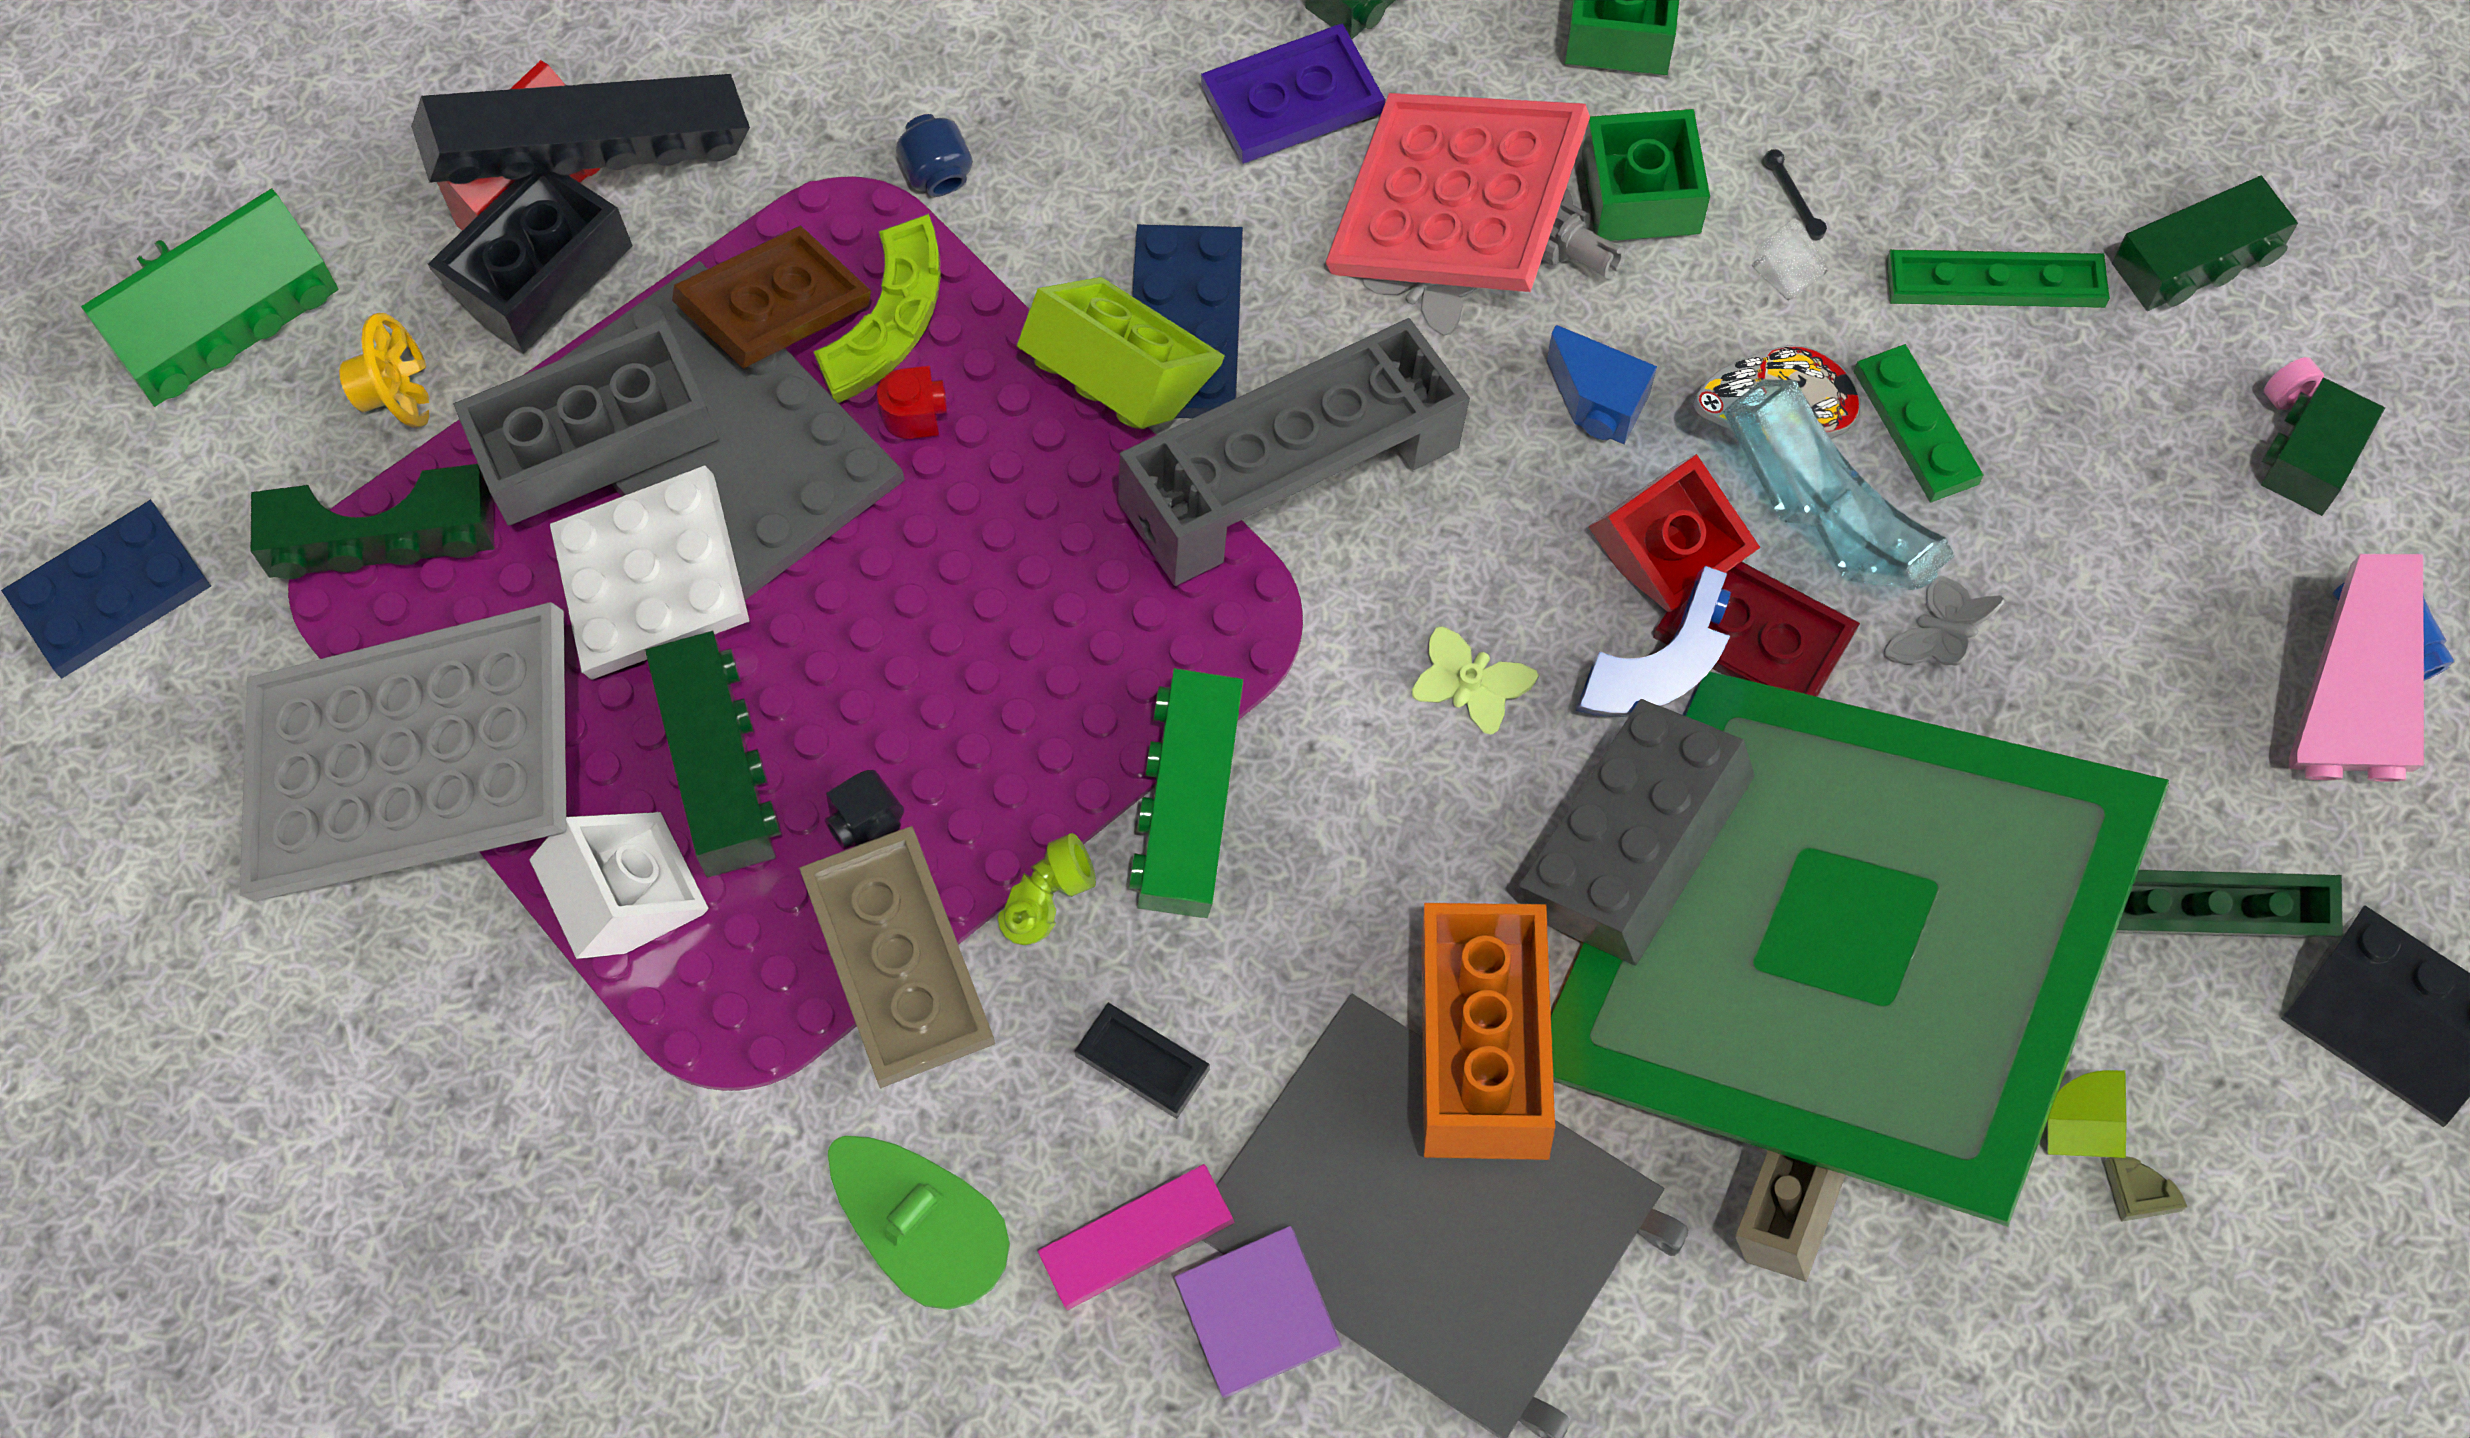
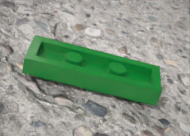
[1853,344,1984,503]

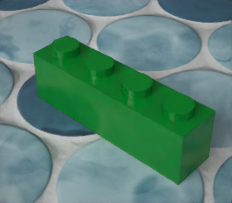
[1129,668,1243,918]

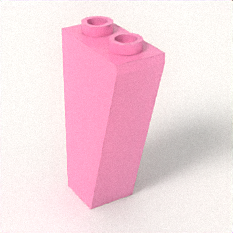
[2289,554,2424,782]

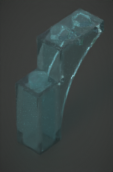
[1723,379,1955,590]

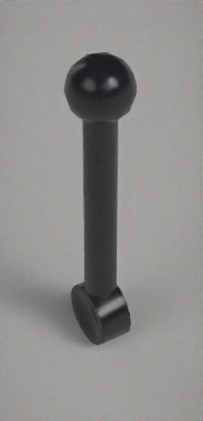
[1764,149,1827,241]

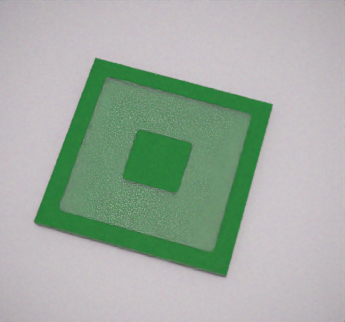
[1551,671,2169,1227]

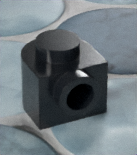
[825,770,904,849]

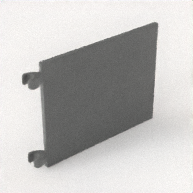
[1202,993,1689,1438]

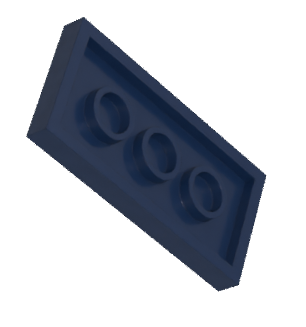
[1133,224,1243,419]

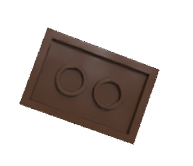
[672,225,871,369]

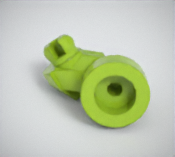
[998,833,1096,945]

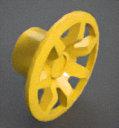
[339,313,429,428]

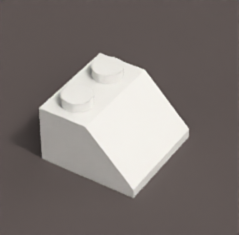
[529,812,709,959]

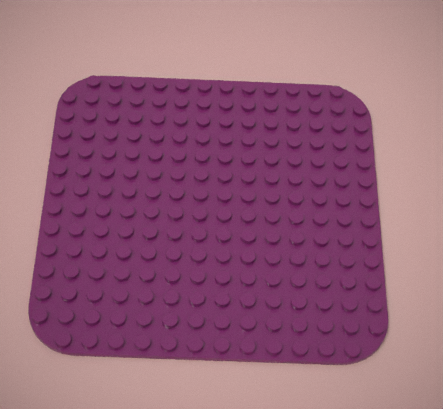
[288,176,1303,1091]

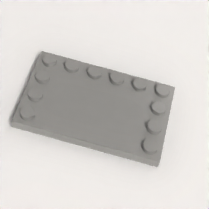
[240,602,566,901]

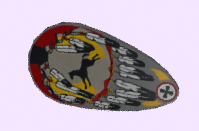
[1693,345,1861,439]

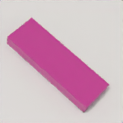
[1038,1164,1235,1311]

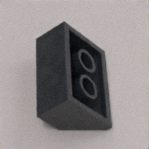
[428,172,633,354]
[2281,905,2470,1127]

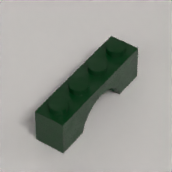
[250,464,495,579]

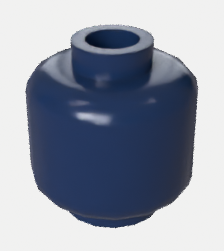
[896,114,973,197]

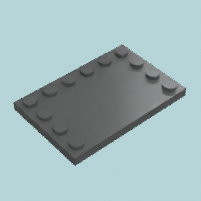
[558,261,905,600]

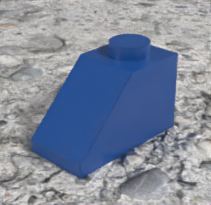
[1547,325,1657,445]

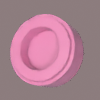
[2264,357,2324,410]

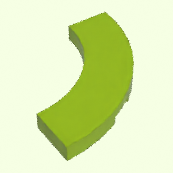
[814,214,941,403]

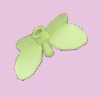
[1412,626,1539,735]

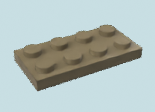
[799,826,996,1089]

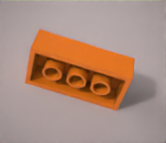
[1421,903,1555,1160]

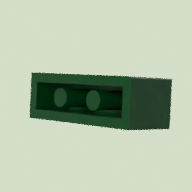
[2112,175,2298,311]

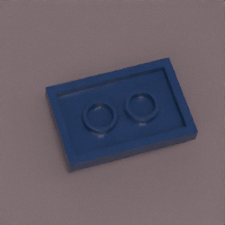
[1,499,211,679]

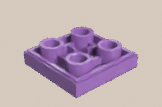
[1175,1226,1342,1398]

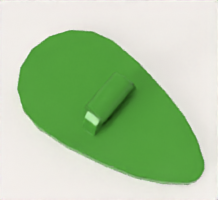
[828,1136,1010,1310]

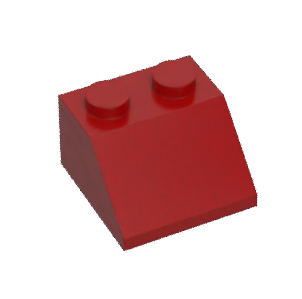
[1588,454,1761,612]

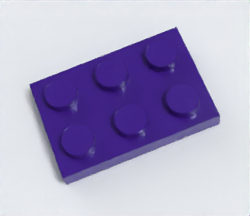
[1201,23,1386,164]

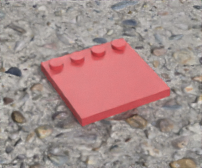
[1326,93,1590,292]

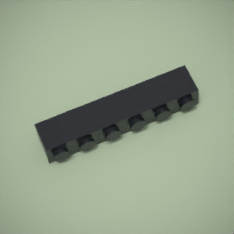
[411,74,750,184]

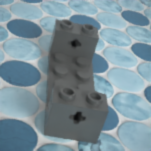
[1118,318,1470,586]

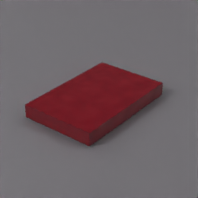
[1653,561,1860,697]

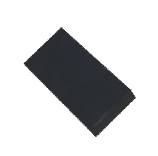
[1075,1002,1210,1119]

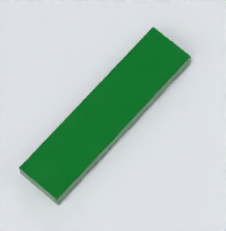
[1886,249,2110,308]

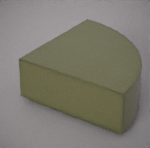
[2103,1156,2187,1222]

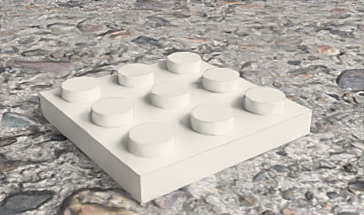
[550,466,749,680]

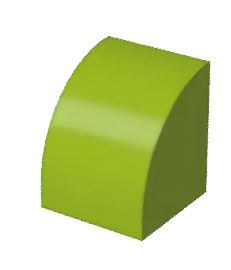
[2048,1070,2127,1158]

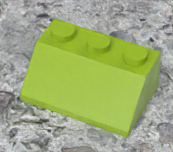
[1017,277,1225,429]

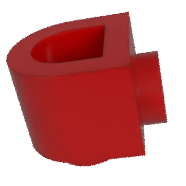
[877,365,947,439]

